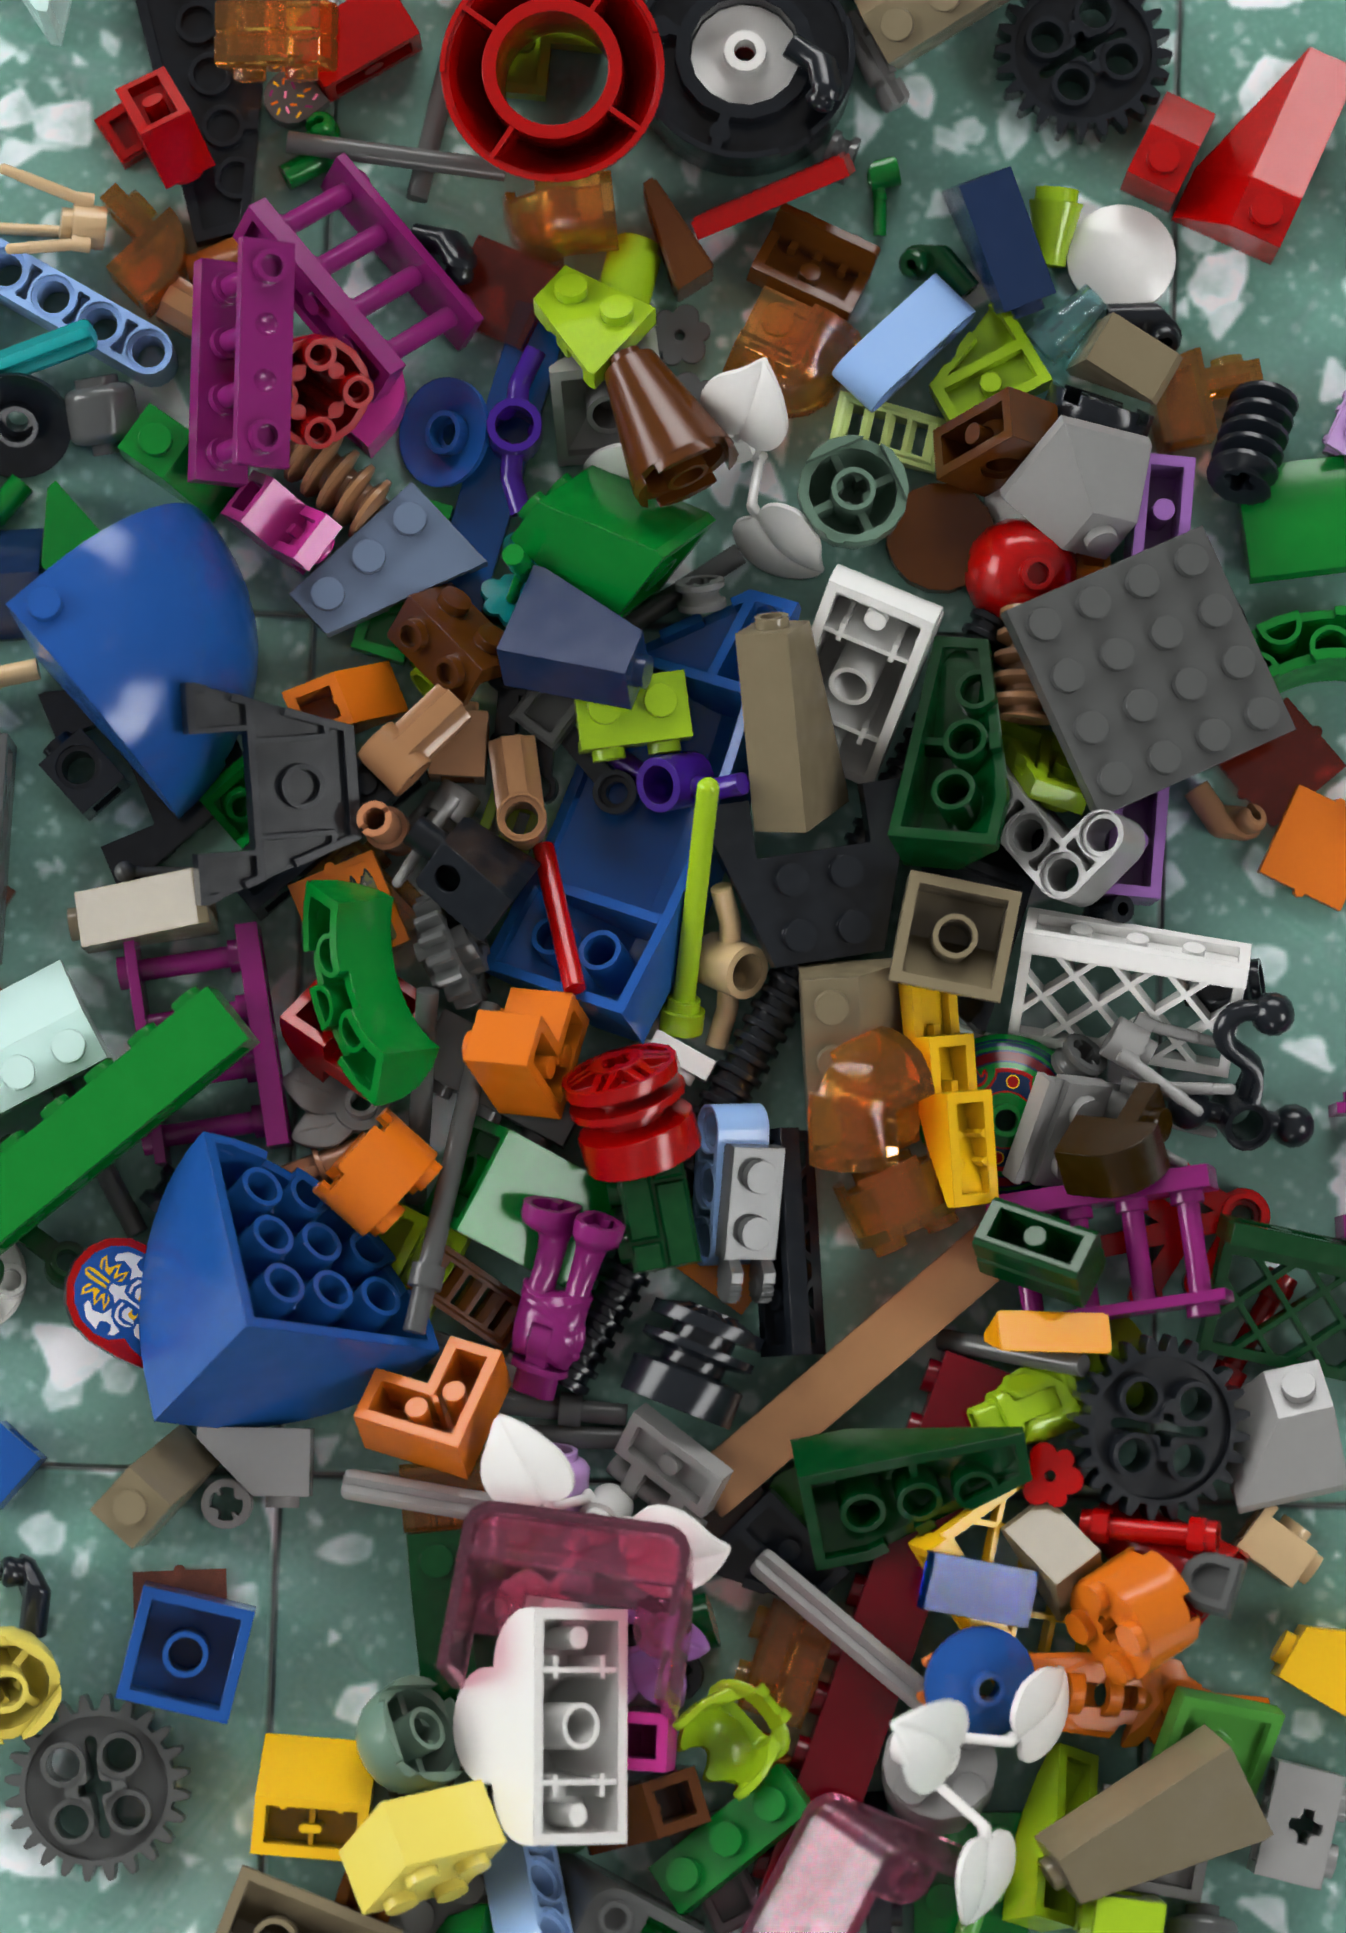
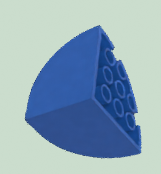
[6,503,259,819]
[139,1131,440,1428]

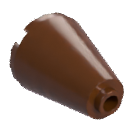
[604,346,739,508]

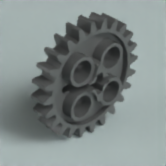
[4,1693,191,1882]

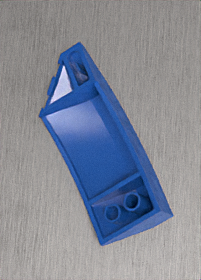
[485,589,801,1044]

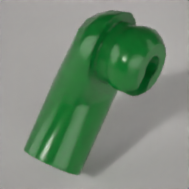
[278,111,341,190]

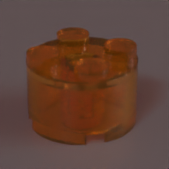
[832,1142,959,1258]

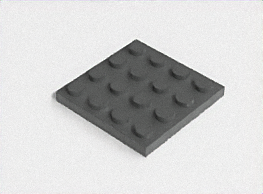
[1001,525,1296,812]

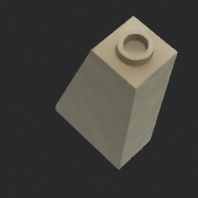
[735,612,849,833]
[1034,1724,1274,1904]

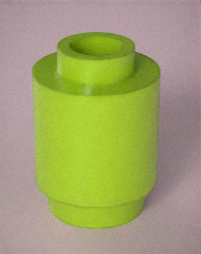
[599,233,661,305]

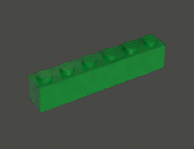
[0,986,260,1256]

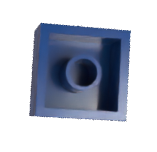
[115,1580,256,1724]

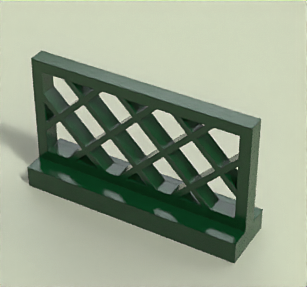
[1196,1213,1346,1381]

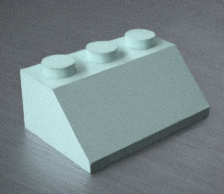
[0,960,113,1117]

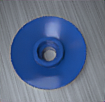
[399,377,489,488]
[924,1625,1035,1736]

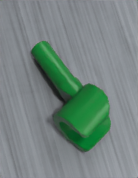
[867,156,901,237]

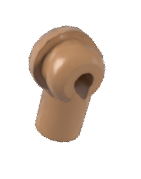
[1185,781,1267,842]

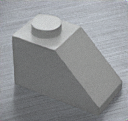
[197,1426,315,1508]

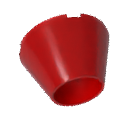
[440,0,665,183]

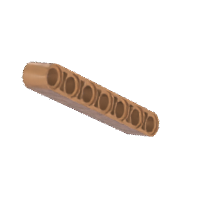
[711,1223,1001,1518]

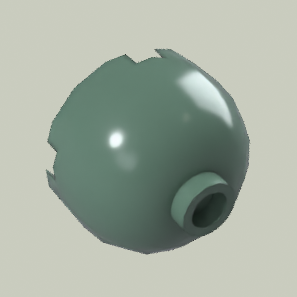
[797,434,909,550]
[355,1674,463,1795]

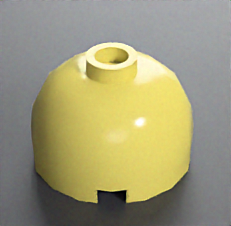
[0,1626,62,1745]

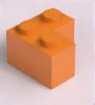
[462,987,590,1119]
[353,1335,512,1480]

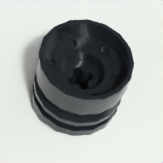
[621,1297,764,1430]

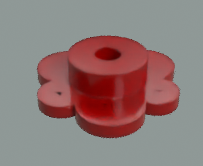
[1023,1442,1084,1508]

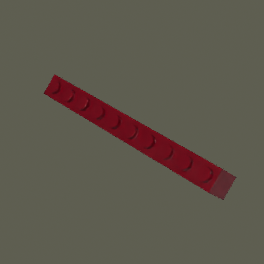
[751,1350,1011,1917]

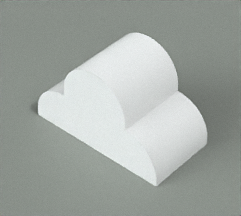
[812,564,945,784]
[453,1607,628,1846]

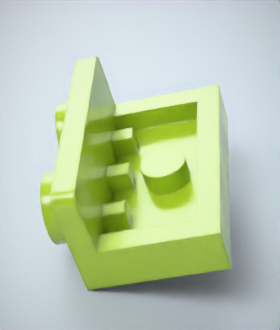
[574,669,693,763]

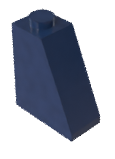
[942,166,1056,320]
[496,565,653,709]

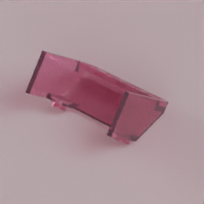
[436,1501,693,1720]
[741,1793,964,1933]

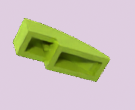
[1002,1743,1099,1932]

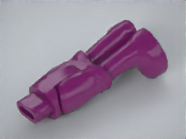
[511,1196,626,1401]

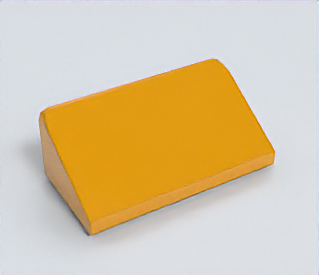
[983,1310,1112,1354]

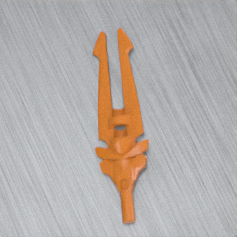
[916,1652,1270,1748]

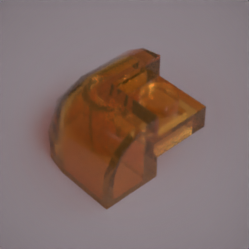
[501,170,619,270]
[722,285,862,419]
[807,1025,935,1173]

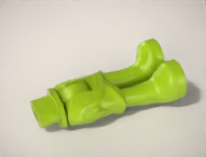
[967,1318,1144,1445]

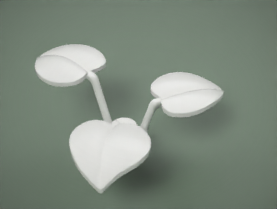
[583,357,825,579]
[480,1413,731,1631]
[890,1665,1069,1926]

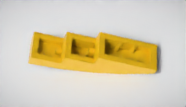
[898,983,999,1208]

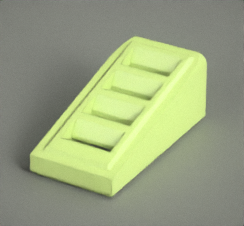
[829,390,946,474]

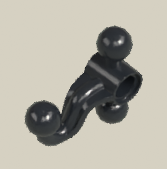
[1167,992,1314,1151]

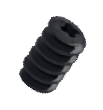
[1206,380,1299,505]

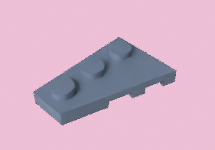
[289,482,488,638]

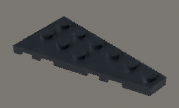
[135,0,271,248]

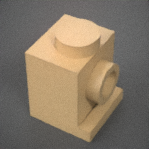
[1230,1506,1324,1588]

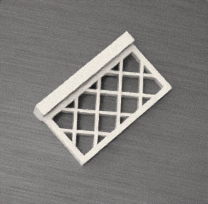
[1008,907,1252,1078]

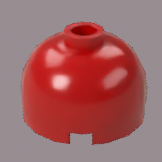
[965,518,1078,617]

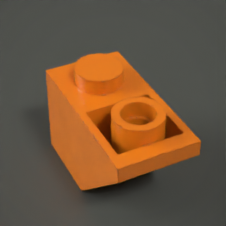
[281,660,409,734]

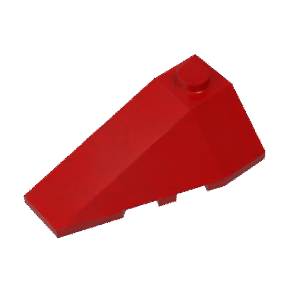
[1171,47,1346,265]

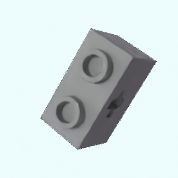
[1246,1757,1346,1890]

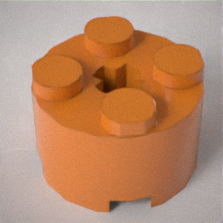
[312,1107,443,1237]
[1064,1547,1201,1686]

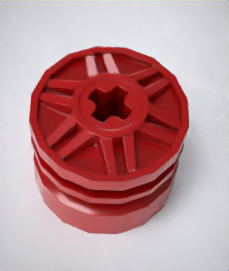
[561,1043,702,1182]

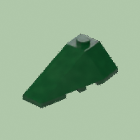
[887,636,1010,870]
[790,1427,1032,1571]
[406,1525,526,1702]

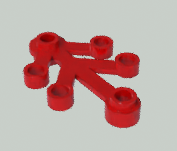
[1101,1163,1271,1301]

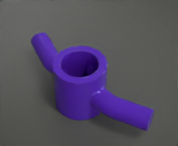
[487,345,546,517]
[606,749,750,812]

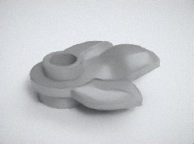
[283,1066,391,1149]

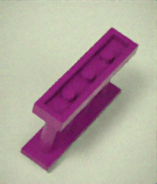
[232,152,484,404]
[187,236,296,488]
[116,921,294,1167]
[985,1163,1235,1320]

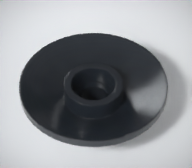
[0,373,71,478]

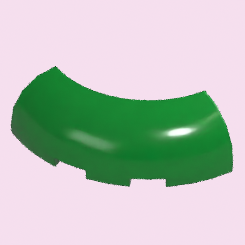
[1251,605,1346,693]
[303,880,440,1106]

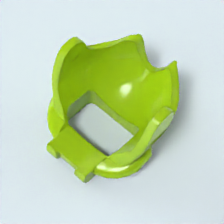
[672,1679,792,1800]

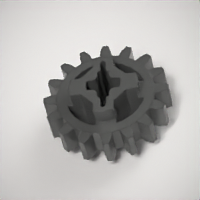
[412,894,491,1010]

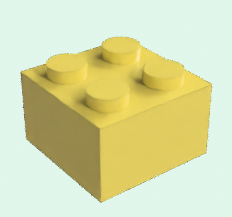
[339,1779,507,1916]

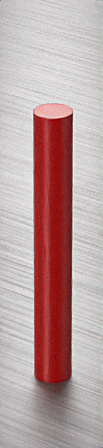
[532,841,586,995]

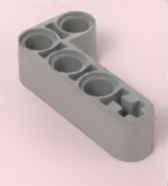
[1000,764,1146,907]

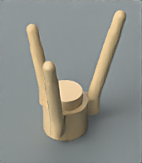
[0,163,107,254]

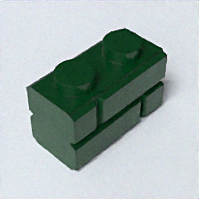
[606,1162,702,1275]
[972,1197,1106,1308]

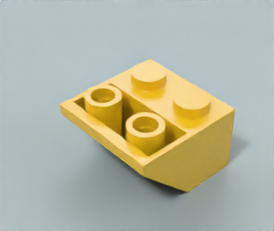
[250,1732,376,1861]

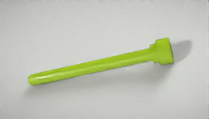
[659,777,720,1039]

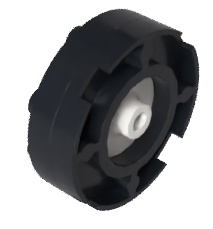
[646,0,856,177]

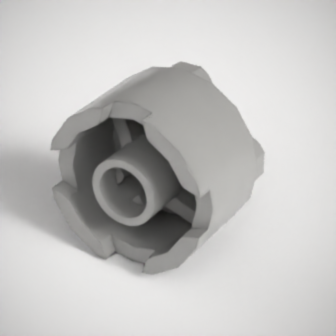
[881,1732,998,1836]

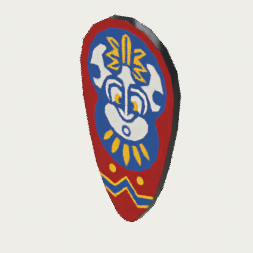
[64,1238,147,1370]

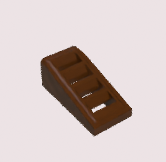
[643,177,714,302]
[405,1245,521,1350]

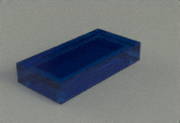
[916,1549,1040,1629]

